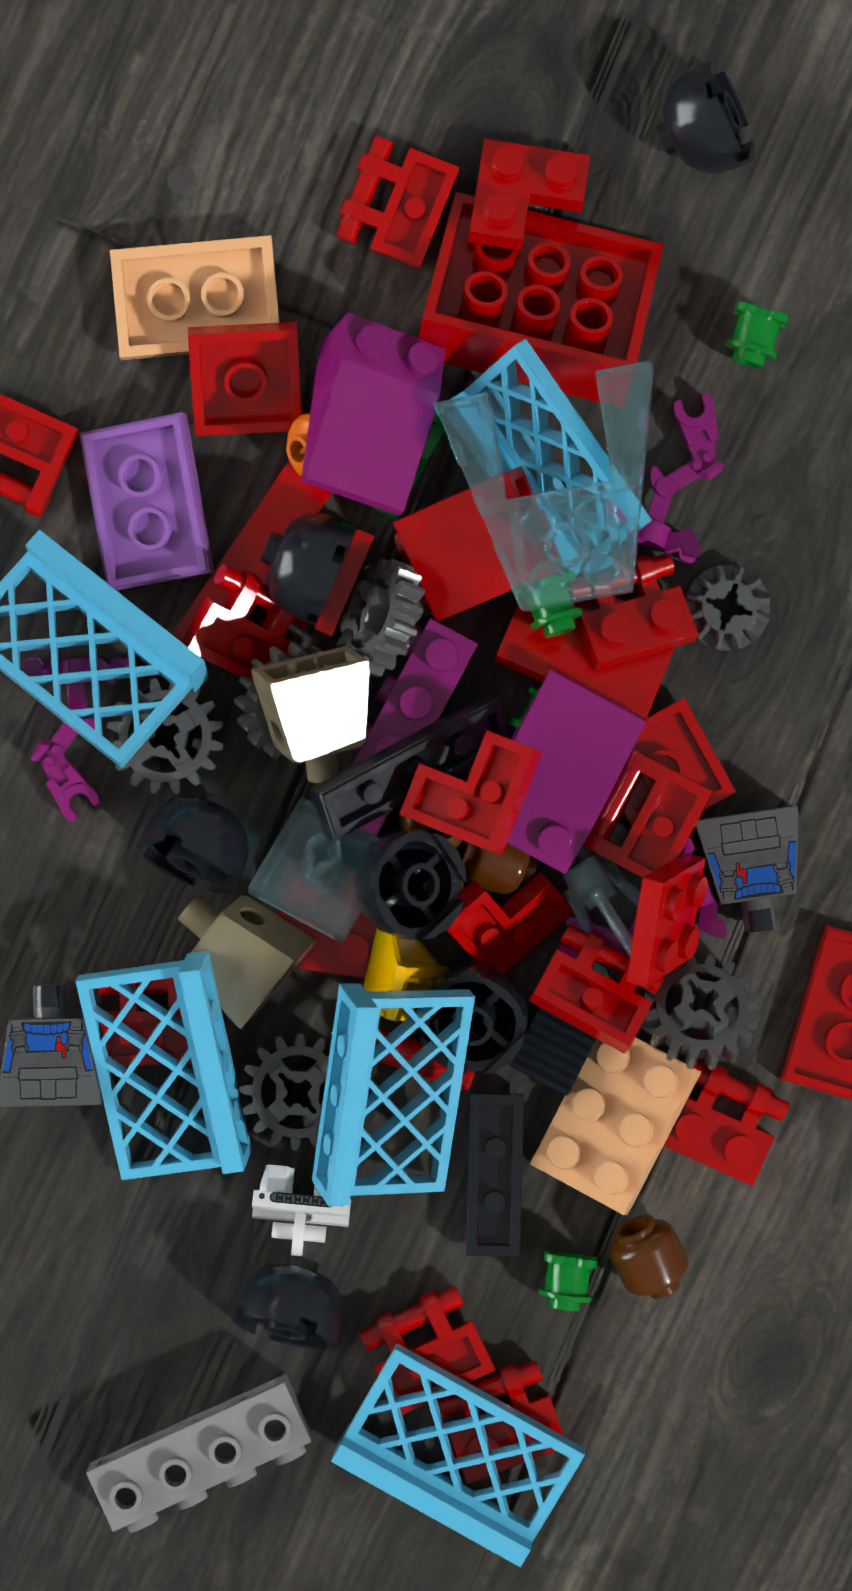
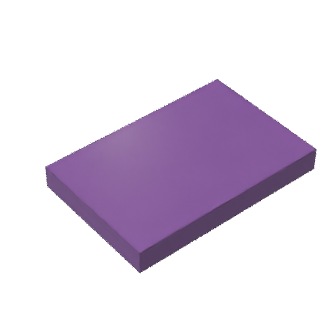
[79,412,215,591]

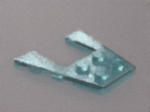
[434,361,654,612]

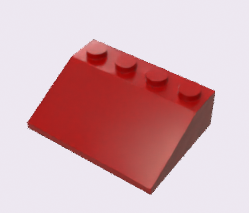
[418,192,663,409]

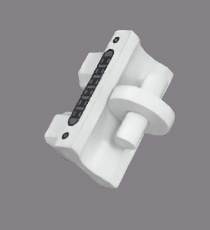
[252,1165,351,1256]

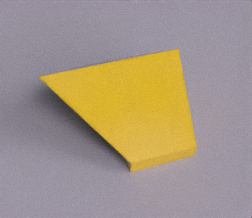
[363,929,450,1021]

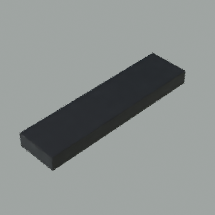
[310,693,511,841]

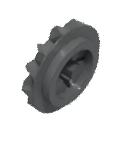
[685,565,770,651]

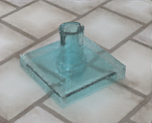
[248,797,380,944]

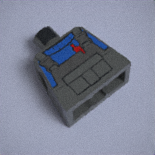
[693,806,799,933]
[0,984,103,1107]

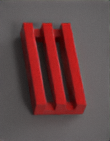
[312,529,374,638]

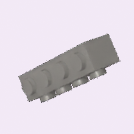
[86,1374,312,1533]

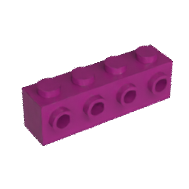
[339,618,478,836]

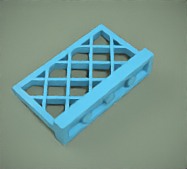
[441,339,653,576]
[0,529,209,768]
[76,950,252,1180]
[312,983,475,1206]
[331,1343,586,1568]

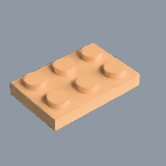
[110,235,280,360]
[530,1037,702,1216]

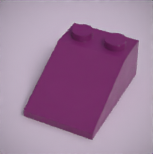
[301,313,445,516]
[507,668,647,874]

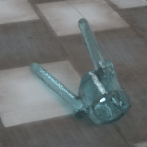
[562,854,640,978]

